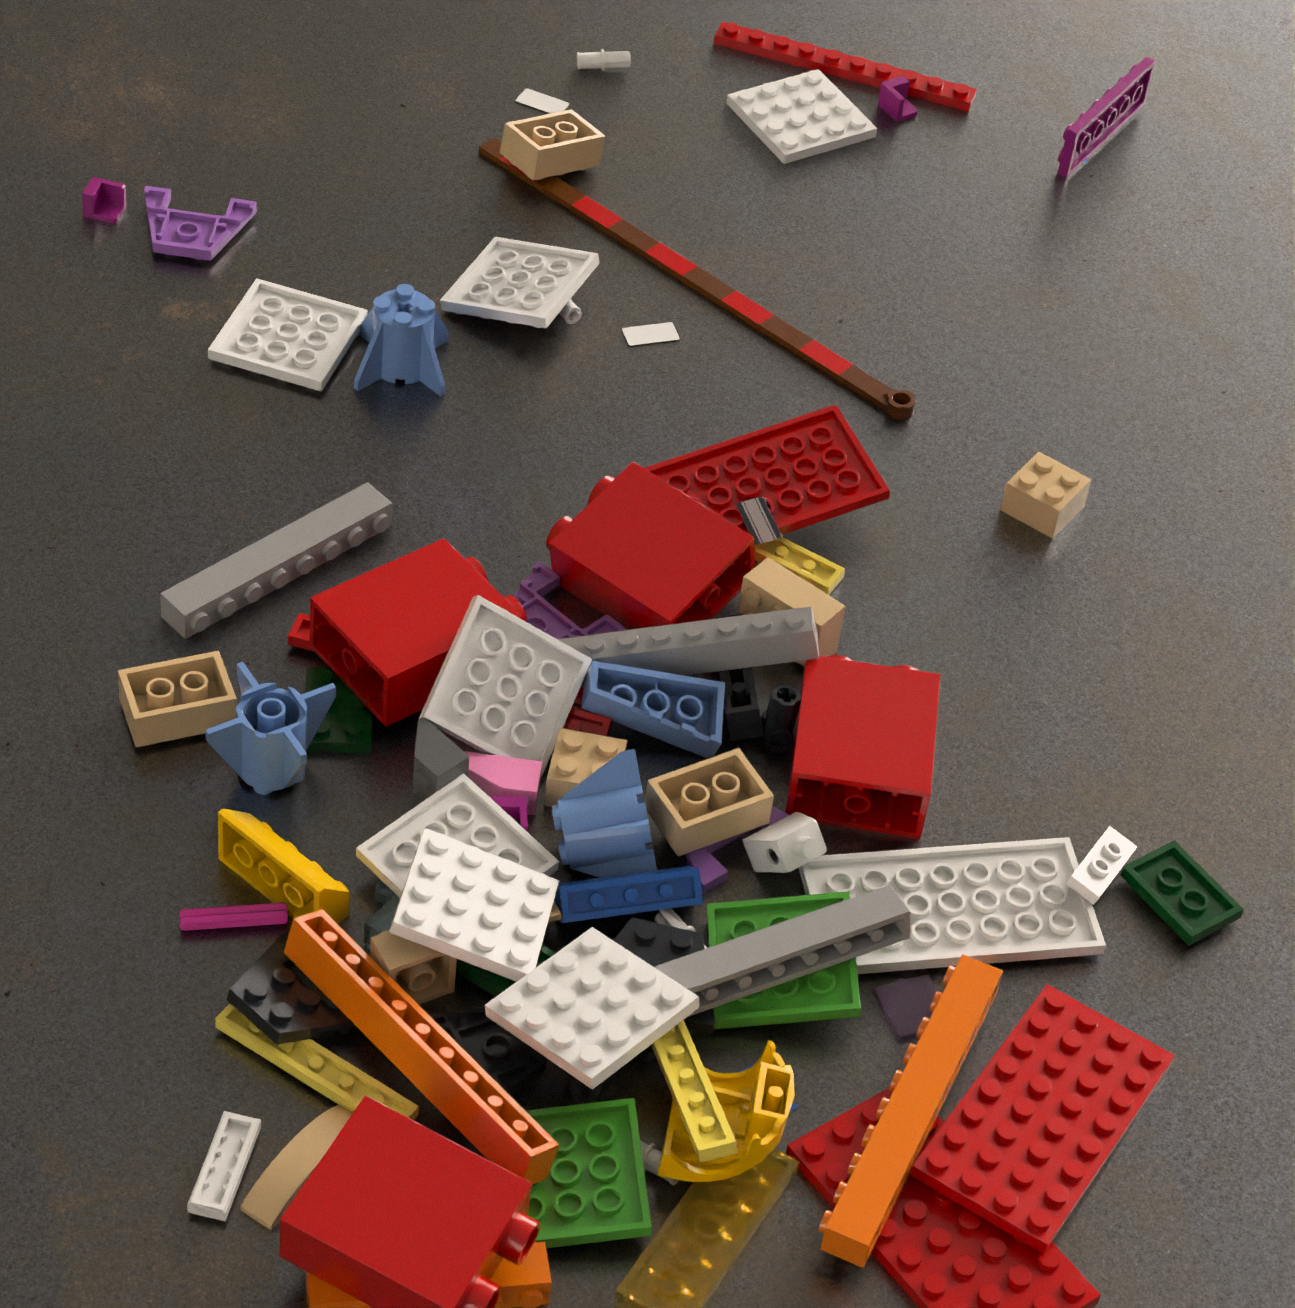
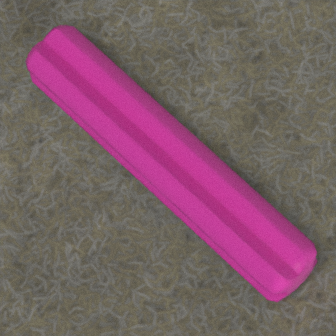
[179,902,288,931]

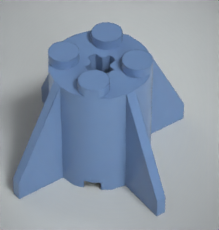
[354,284,449,397]
[206,662,336,795]
[552,749,657,877]

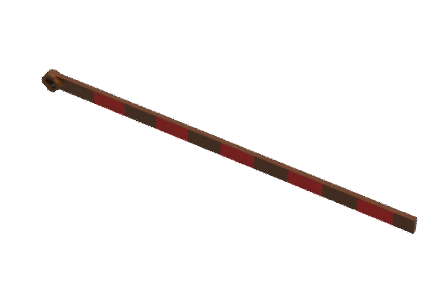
[479,138,916,420]

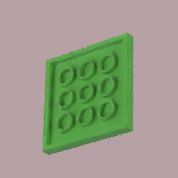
[707,891,862,1029]
[486,1098,652,1248]

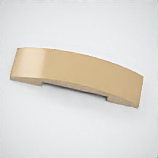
[240,1105,353,1230]

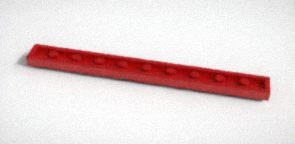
[714,21,977,112]

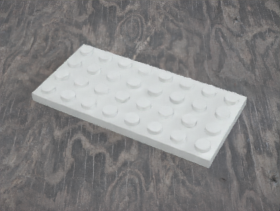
[798,837,1106,974]

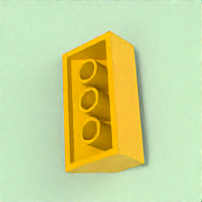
[218,808,350,924]

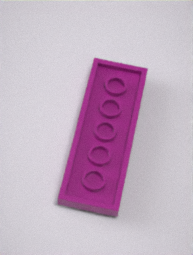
[1057,56,1156,178]

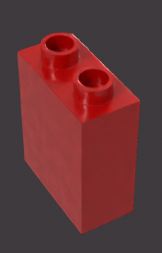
[546,462,755,630]
[309,538,528,727]
[785,655,941,839]
[279,1095,541,1308]

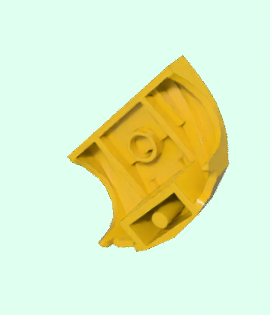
[657,1040,795,1182]

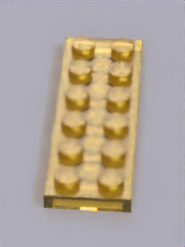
[615,1149,799,1308]

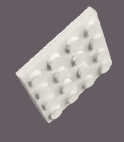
[726,69,877,164]
[440,237,600,328]
[208,278,368,391]
[419,595,592,777]
[356,773,559,898]
[389,828,559,982]
[485,927,699,1090]

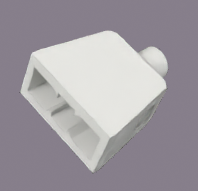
[742,812,827,873]

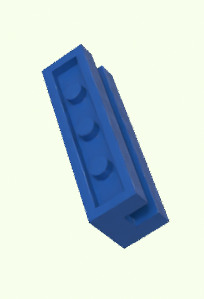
[554,866,703,923]

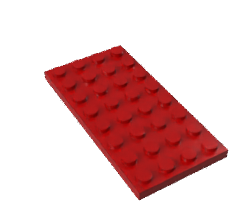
[614,404,890,535]
[909,984,1175,1254]
[786,1087,1101,1308]

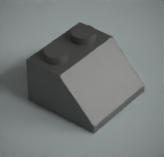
[412,717,469,807]

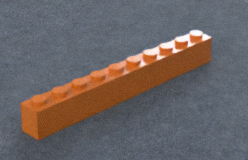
[284,909,559,1185]
[818,954,1003,1268]

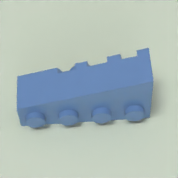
[581,661,725,759]

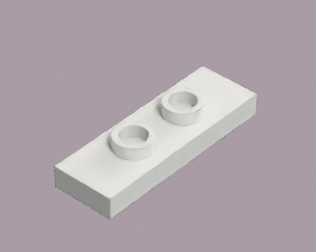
[1065,826,1137,905]
[187,1111,261,1221]

